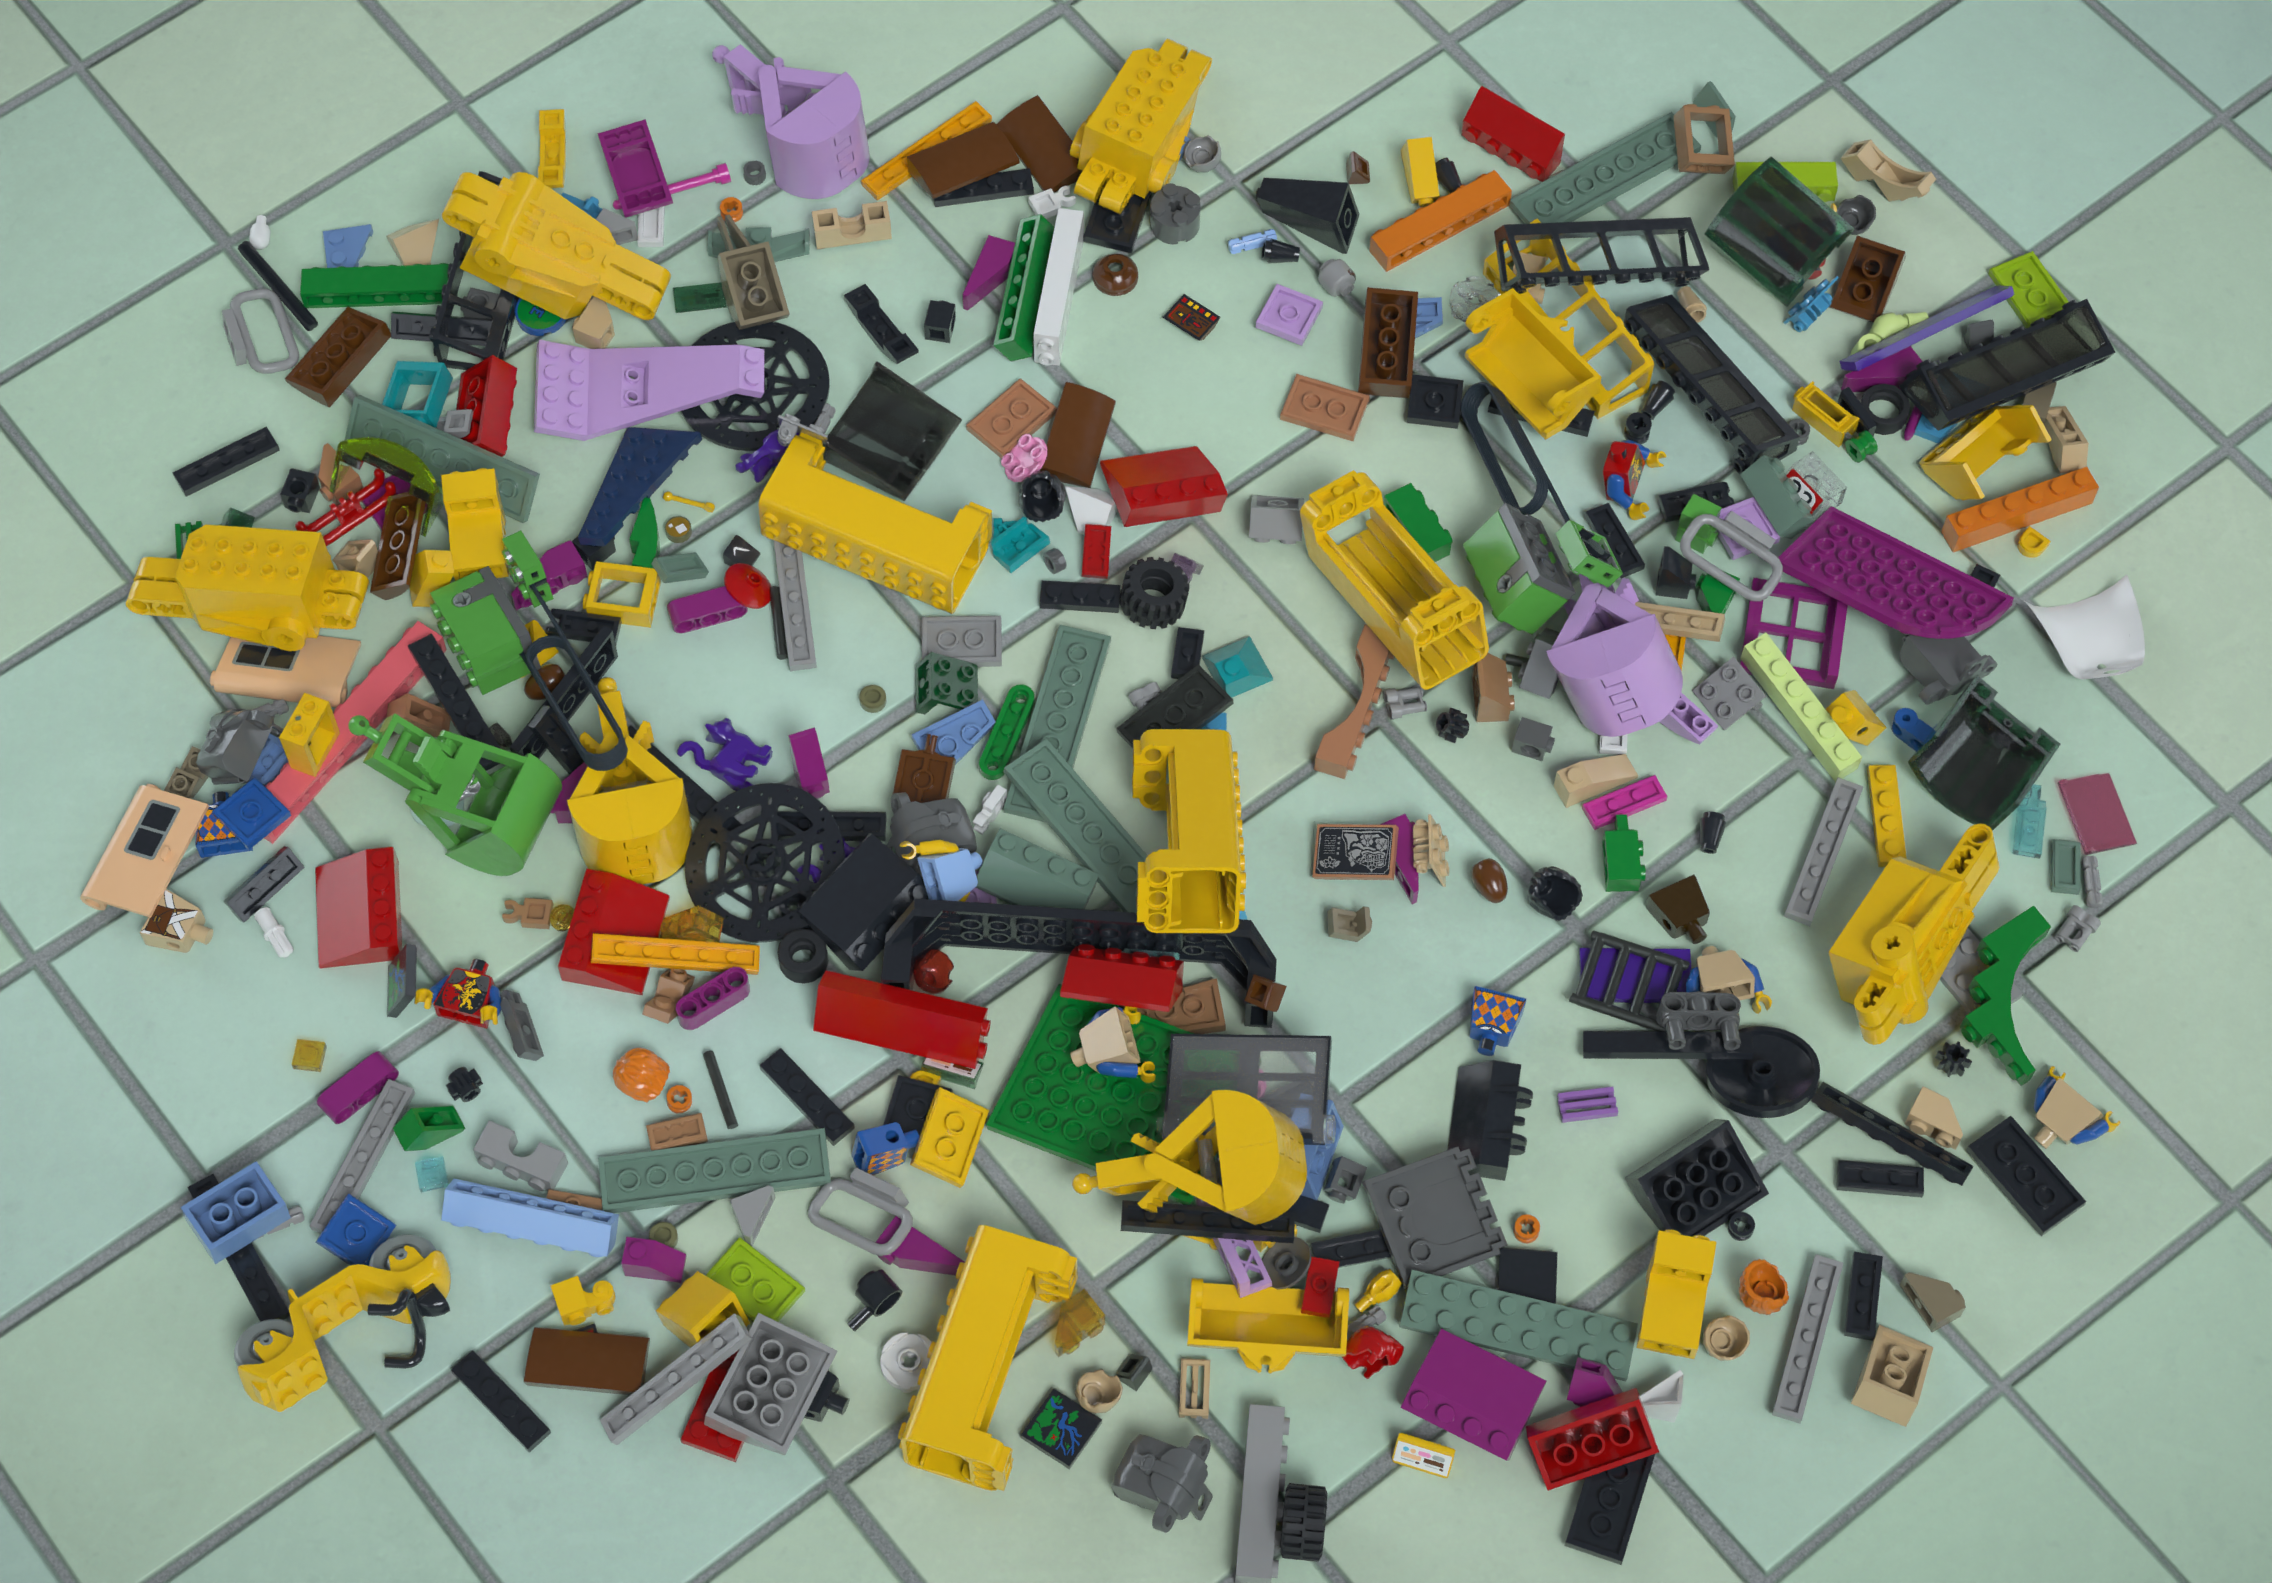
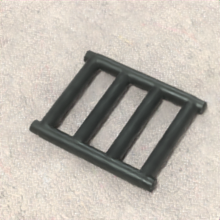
[1569,931,1690,1031]

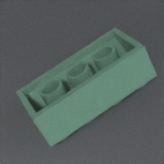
[975,828,1099,909]

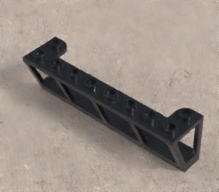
[430,171,520,370]
[1494,217,1709,294]

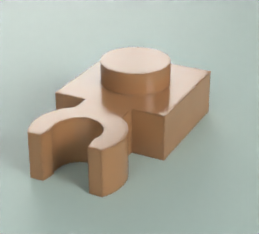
[502,898,553,929]

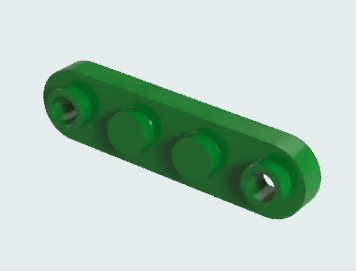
[979,685,1035,780]

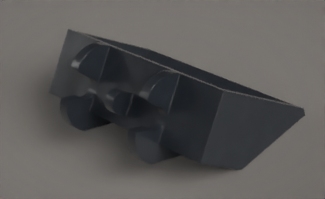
[1447,1060,1533,1181]

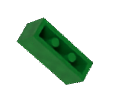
[1383,483,1453,562]

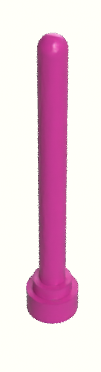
[613,163,731,210]

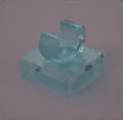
[415,1156,449,1193]

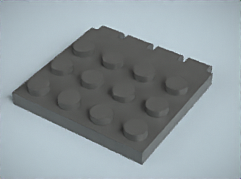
[1362,1147,1508,1290]

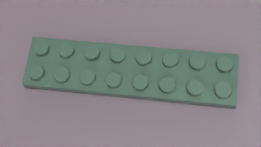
[1509,112,1701,224]
[344,395,540,523]
[1004,625,1111,823]
[1004,739,1147,913]
[598,1128,831,1213]
[1399,1270,1638,1381]

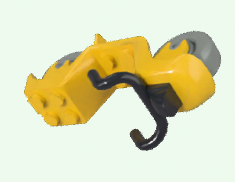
[234,1235,451,1412]

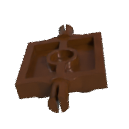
[893,734,956,803]

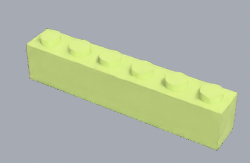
[1740,633,1862,783]

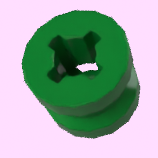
[1845,430,1878,463]

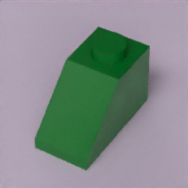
[1696,572,1740,614]
[393,1106,466,1151]

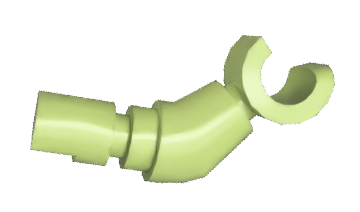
[1851,312,1929,355]

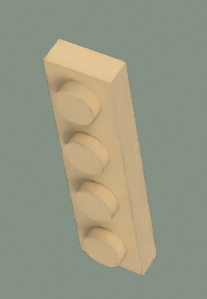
[1635,602,1725,642]

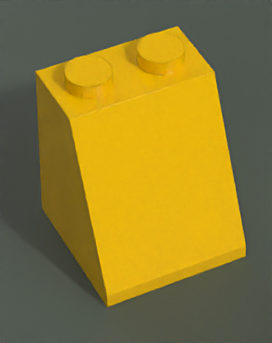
[656,1271,750,1348]

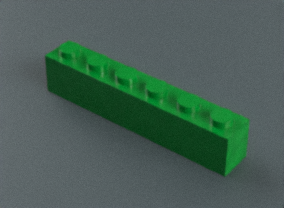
[993,214,1055,361]
[300,263,458,308]

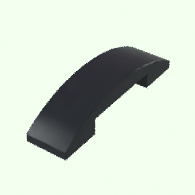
[844,284,919,364]

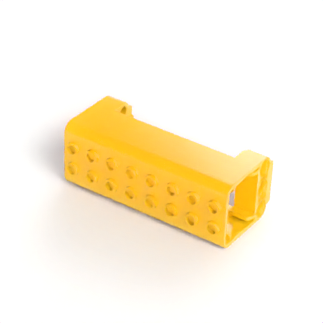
[758,432,992,614]
[1300,470,1489,690]
[1132,729,1246,933]
[898,1225,1078,1491]

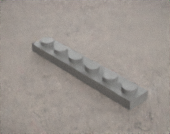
[774,541,817,671]
[1784,777,1863,926]
[310,1079,415,1233]
[1772,1254,1843,1424]
[600,1313,752,1445]

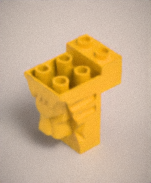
[441,468,509,581]
[1636,1230,1717,1359]

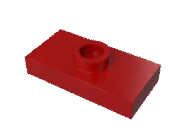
[1082,524,1112,579]
[1301,1257,1340,1318]

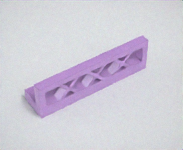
[1196,1198,1272,1298]

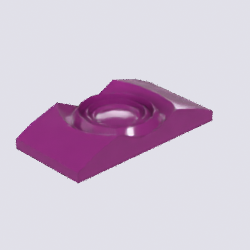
[598,119,673,218]

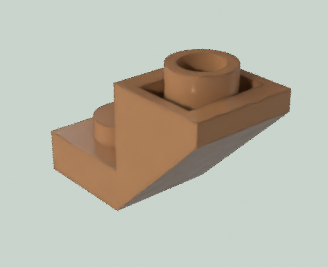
[642,969,695,1024]

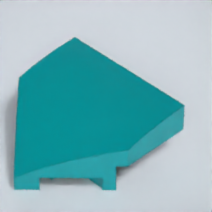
[991,517,1050,573]

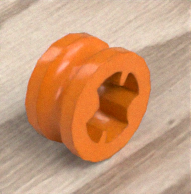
[720,197,743,222]
[667,1085,692,1113]
[1513,1214,1540,1244]

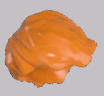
[613,1047,670,1103]
[1739,1259,1789,1315]

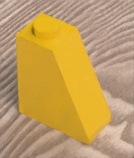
[1401,137,1439,207]
[409,550,454,607]

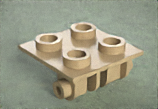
[1413,814,1449,887]

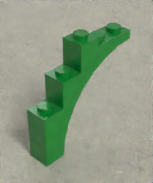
[1959,905,2051,1086]

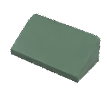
[1693,81,1736,138]

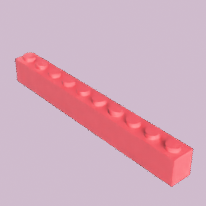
[264,621,447,844]

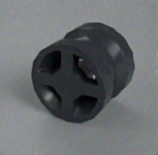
[1624,412,1652,445]

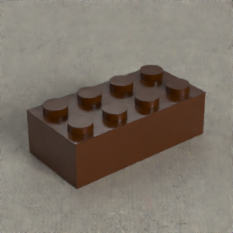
[1358,287,1418,398]

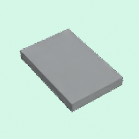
[922,616,1002,667]

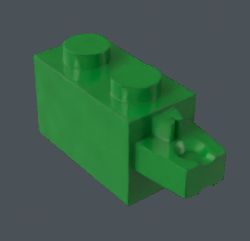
[1602,815,1646,892]

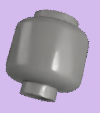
[1318,259,1356,297]

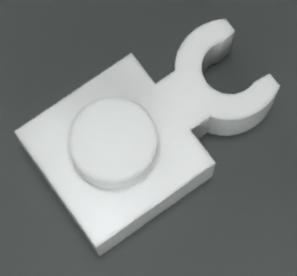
[1028,186,1076,219]
[973,785,1007,835]

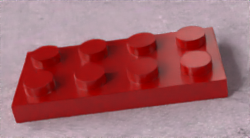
[680,1350,744,1462]

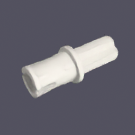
[254,907,293,958]

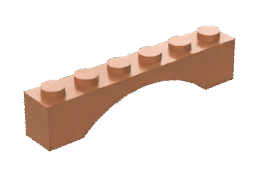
[1314,624,1395,779]

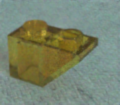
[660,905,724,943]
[1055,1288,1105,1358]

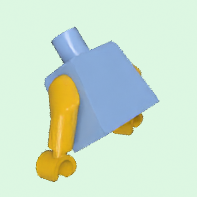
[899,840,983,902]

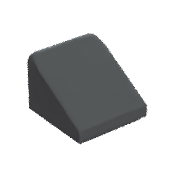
[1964,319,1994,350]

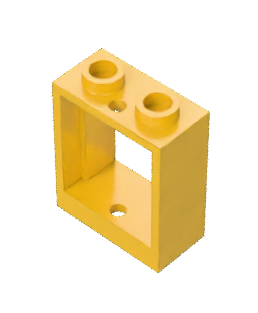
[583,561,661,628]
[279,693,340,777]

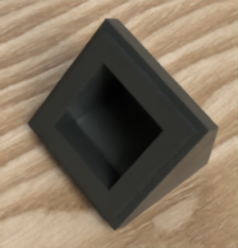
[1116,1354,1153,1392]

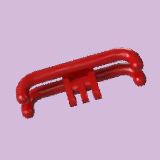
[295,468,396,547]

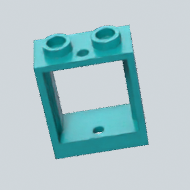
[382,361,453,428]

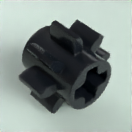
[1436,708,1469,743]
[1935,1041,1972,1077]
[446,1067,483,1102]

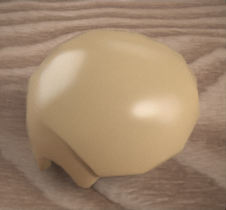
[1703,1315,1750,1361]
[1075,1369,1123,1413]

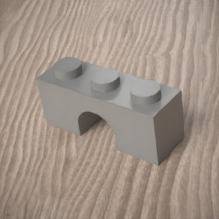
[473,1121,568,1191]

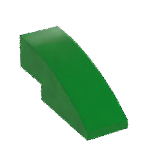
[629,497,660,568]

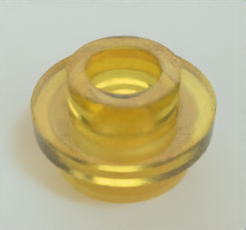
[550,904,575,932]

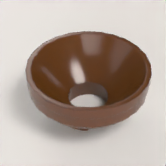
[1092,253,1138,296]

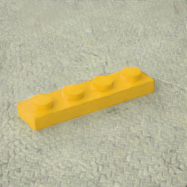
[1867,765,1907,867]

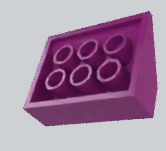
[1400,1329,1547,1461]

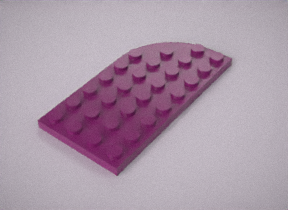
[1778,506,2014,639]

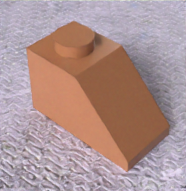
[318,443,363,505]
[387,693,450,737]

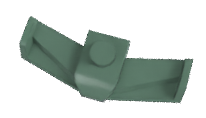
[708,227,810,262]

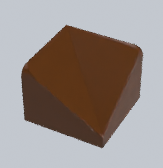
[1244,974,1287,1012]

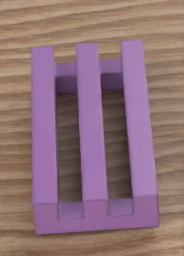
[1557,1087,1618,1123]

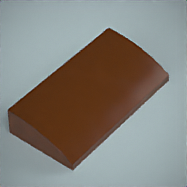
[996,95,1082,193]
[907,122,1020,199]
[285,307,391,408]
[1040,382,1116,488]
[370,487,428,600]
[524,1327,650,1395]

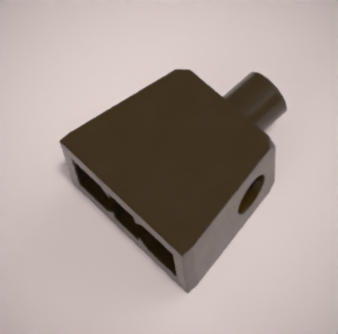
[1646,874,1710,944]

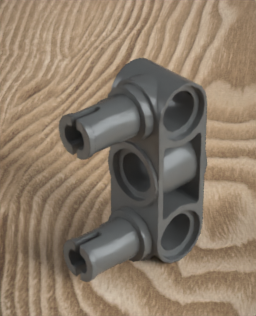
[1656,991,1741,1050]

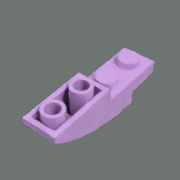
[1625,681,1718,745]

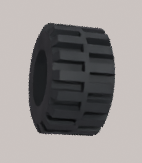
[1120,557,1190,629]
[1280,1483,1328,1562]

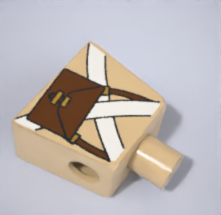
[140,889,213,953]

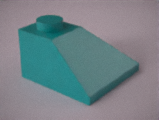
[1202,636,1273,698]

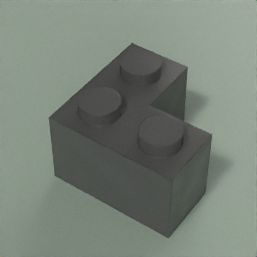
[1518,628,1560,699]

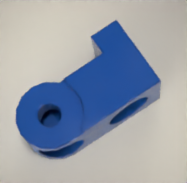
[1892,708,1946,759]

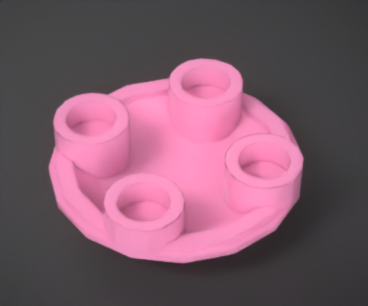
[1001,434,1047,482]

